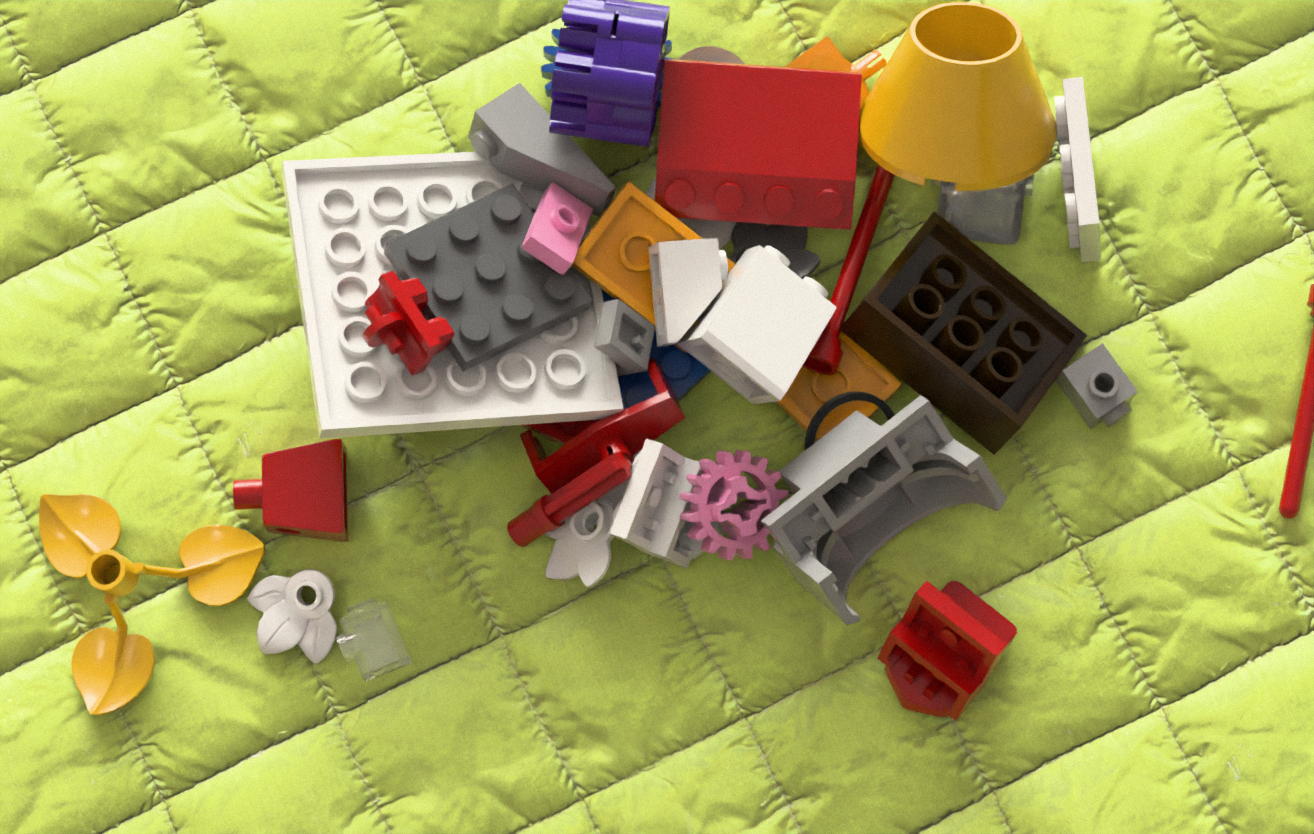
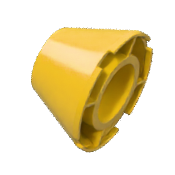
[858,2,1057,191]

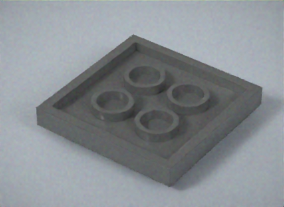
[384,183,593,371]

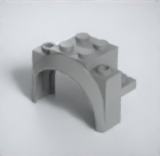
[761,395,1007,625]

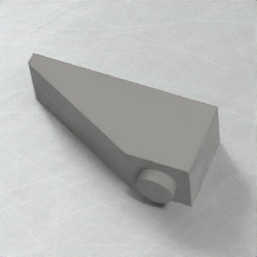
[468,83,616,217]

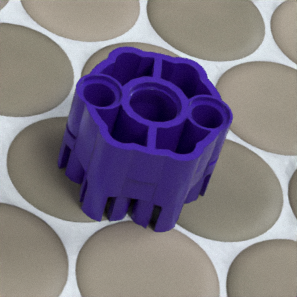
[549,0,670,147]

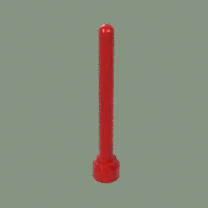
[802,165,895,375]
[1279,284,1314,519]

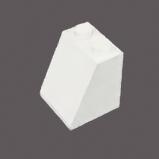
[677,245,837,405]

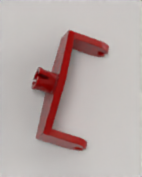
[520,357,686,494]

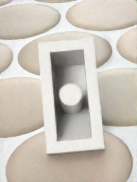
[648,238,728,347]

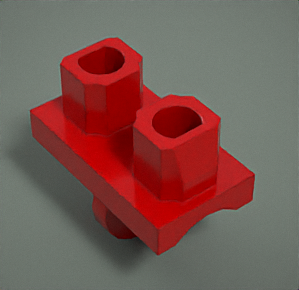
[362,271,454,376]

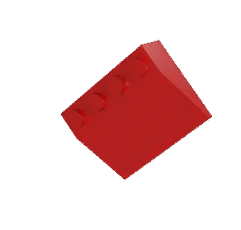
[654,59,862,230]

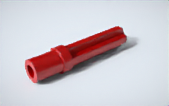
[507,452,633,547]

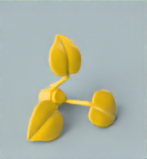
[39,494,265,716]

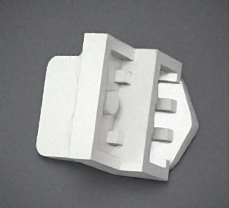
[595,439,724,569]

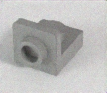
[594,299,655,377]

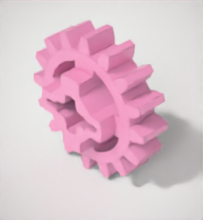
[679,450,789,560]

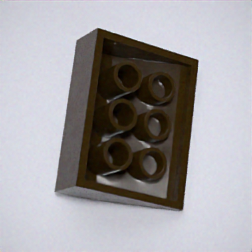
[839,211,1087,455]

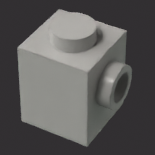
[1056,343,1138,429]

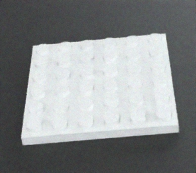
[281,152,623,439]

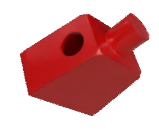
[233,439,348,542]

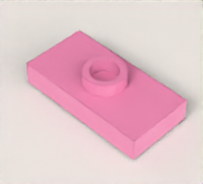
[521,181,593,275]

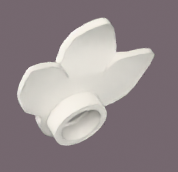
[545,498,615,587]
[247,569,338,664]

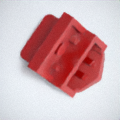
[877,581,1017,721]

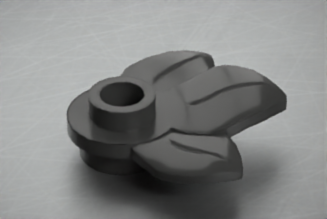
[730,222,820,279]

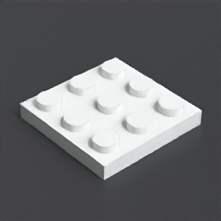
[1054,77,1101,263]

